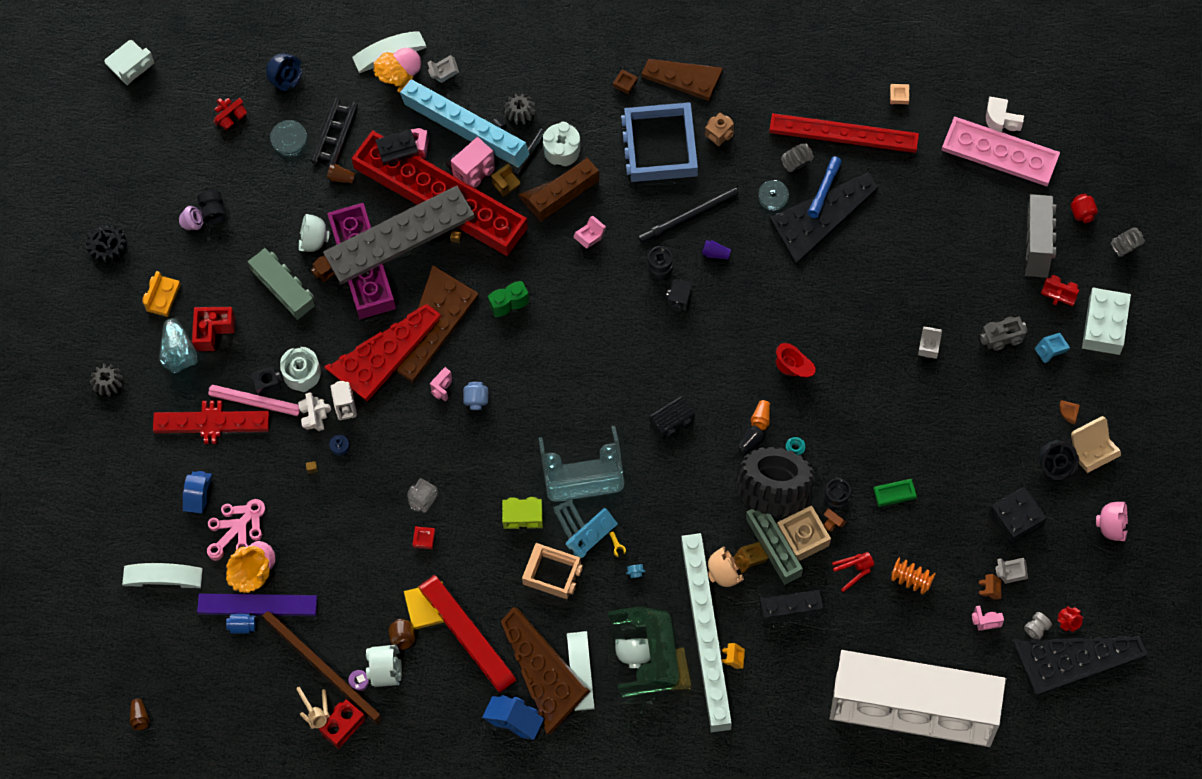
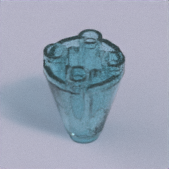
[159,319,198,373]

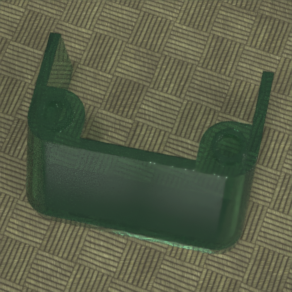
[608,607,680,697]

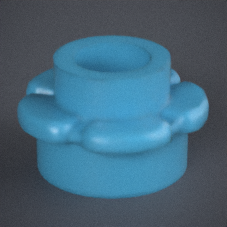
[626,564,646,578]

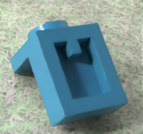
[1035,333,1070,363]

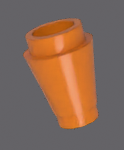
[750,400,770,430]

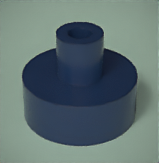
[329,435,349,456]

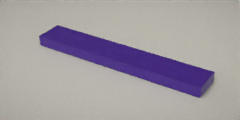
[197,594,317,616]

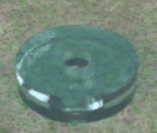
[758,180,788,210]

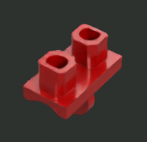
[213,98,247,131]
[1041,275,1079,306]

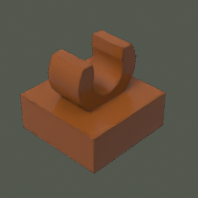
[823,508,847,531]
[979,574,1001,600]

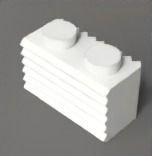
[331,381,357,420]

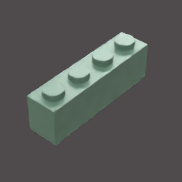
[248,248,315,320]
[746,509,803,585]

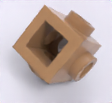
[705,113,734,146]

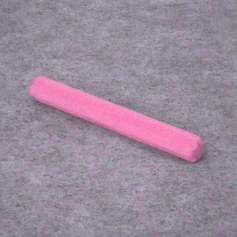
[209,385,300,416]

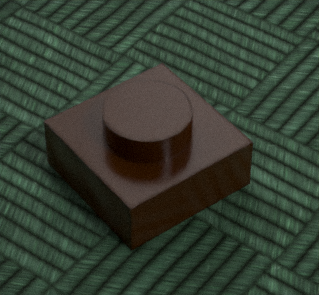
[613,69,638,95]

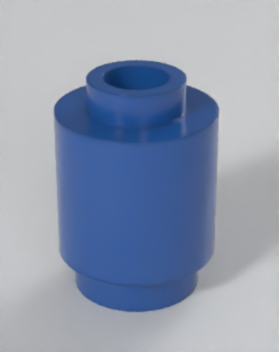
[226,614,256,634]

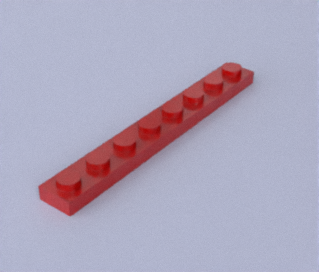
[769,113,919,153]

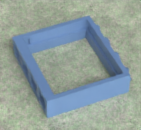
[621,103,698,182]

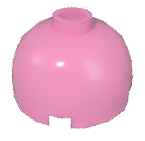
[1096,502,1128,541]

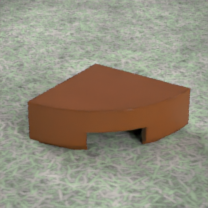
[1059,400,1080,425]

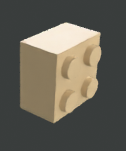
[777,506,831,561]

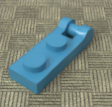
[566,508,618,559]

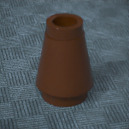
[327,164,355,184]
[129,699,150,730]

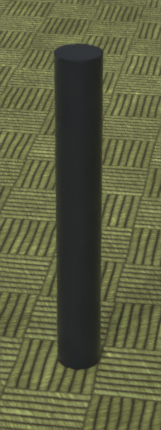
[512,129,545,177]

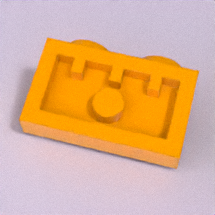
[143,271,181,317]

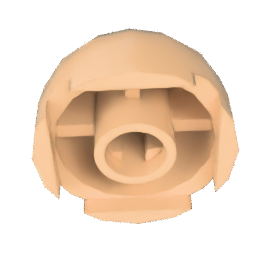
[707,547,744,587]

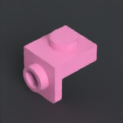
[573,216,606,248]

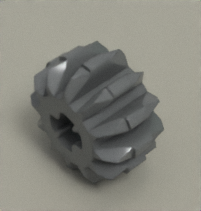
[504,93,535,125]
[781,144,814,172]
[1111,228,1145,256]
[90,364,123,397]

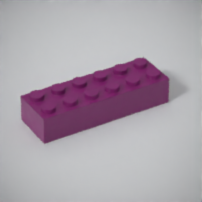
[327,203,396,319]

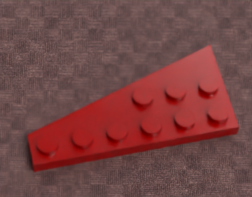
[324,304,442,402]

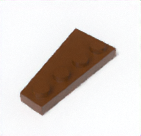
[642,59,723,101]

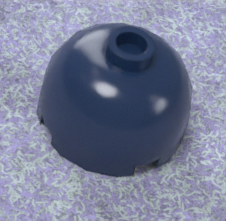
[266,53,302,91]

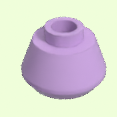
[179,206,203,230]

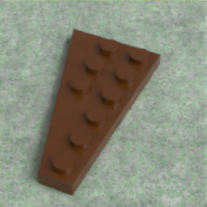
[397,266,479,383]
[501,607,590,734]

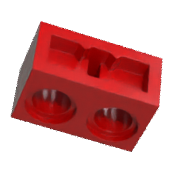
[319,699,366,749]

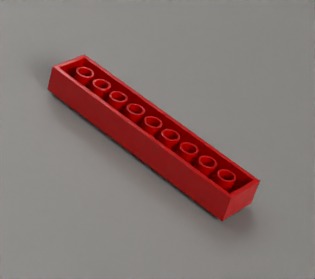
[352,130,528,256]

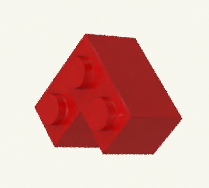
[192,307,235,351]

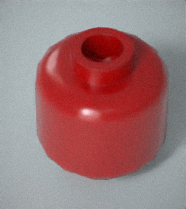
[1070,194,1098,223]

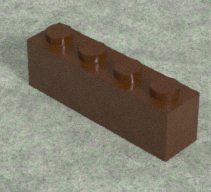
[518,158,599,222]

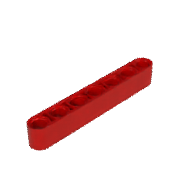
[418,575,516,693]

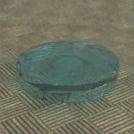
[270,120,307,155]

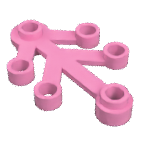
[207,499,265,561]

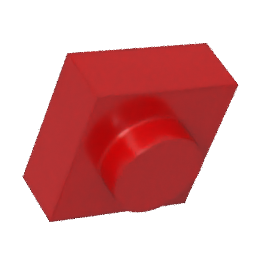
[413,526,435,549]

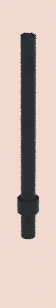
[638,187,739,243]

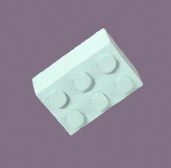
[1082,288,1131,355]

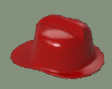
[776,343,815,377]

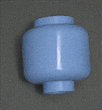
[463,382,488,410]

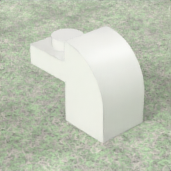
[986,97,1024,132]

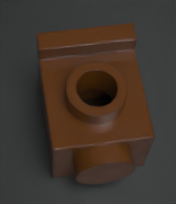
[311,256,335,283]

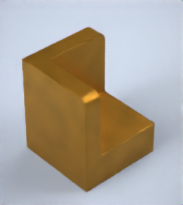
[491,164,520,197]

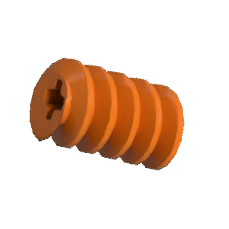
[891,557,936,594]

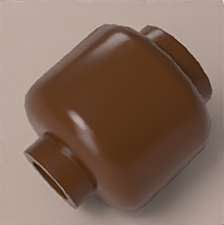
[388,619,415,650]

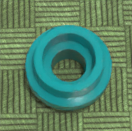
[786,437,805,455]

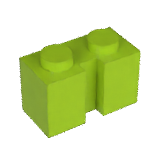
[503,497,543,529]

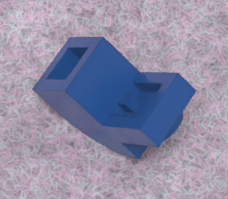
[183,471,212,513]

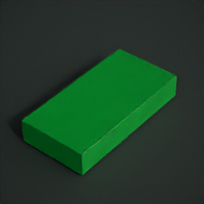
[873,479,917,507]

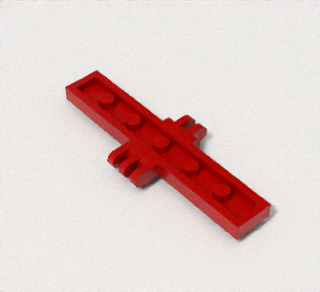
[153,400,270,444]

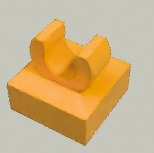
[721,643,745,669]

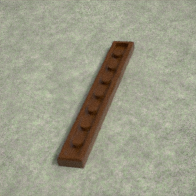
[262,611,382,725]

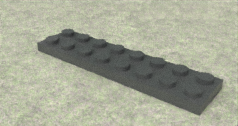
[323,186,475,285]

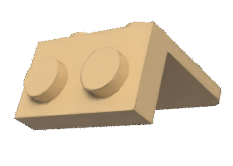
[1071,416,1121,473]

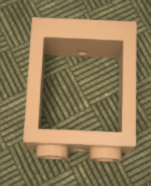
[522,543,583,599]

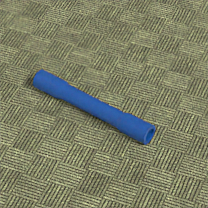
[808,157,842,218]

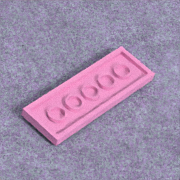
[942,116,1060,186]

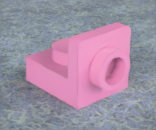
[411,128,429,158]
[430,367,452,401]
[972,606,1004,631]

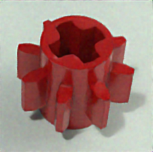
[1057,606,1083,632]

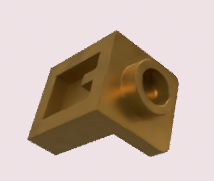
[734,542,769,573]

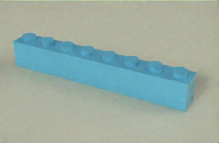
[400,79,530,168]

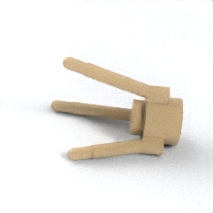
[297,687,330,729]

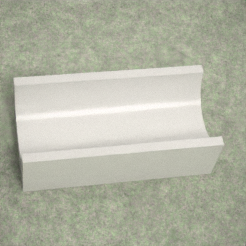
[830,650,1005,747]

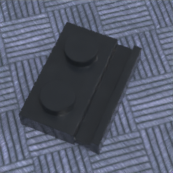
[376,129,419,166]

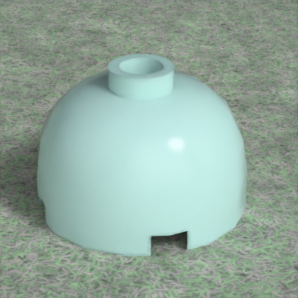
[299,214,329,252]
[615,639,655,668]

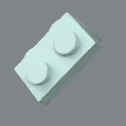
[105,40,154,85]

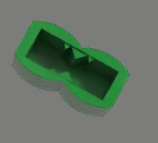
[488,281,529,317]

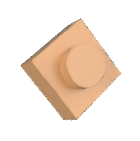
[890,84,909,104]

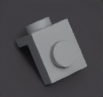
[428,55,459,83]
[918,327,942,359]
[996,558,1028,584]

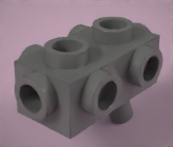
[980,316,1027,351]

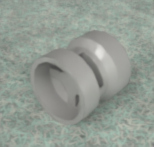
[1024,612,1052,640]

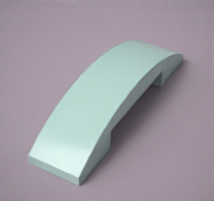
[352,31,426,73]
[122,563,203,588]
[567,631,594,711]

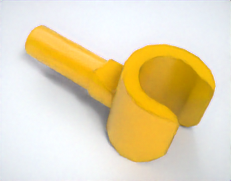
[609,532,626,557]

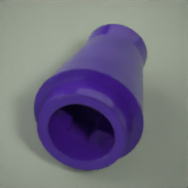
[702,240,731,260]

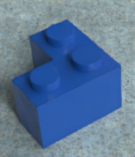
[482,695,544,740]

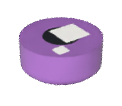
[349,670,369,691]

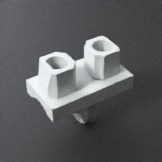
[298,392,331,431]

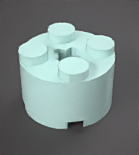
[543,122,580,166]
[280,347,321,392]
[366,645,402,687]

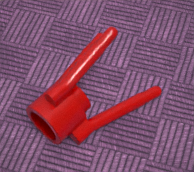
[832,552,874,592]

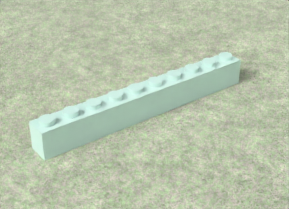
[681,533,731,732]

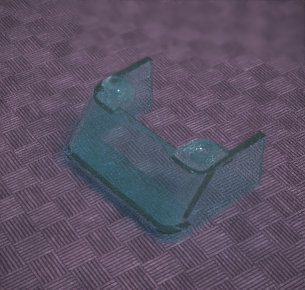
[538,426,624,502]

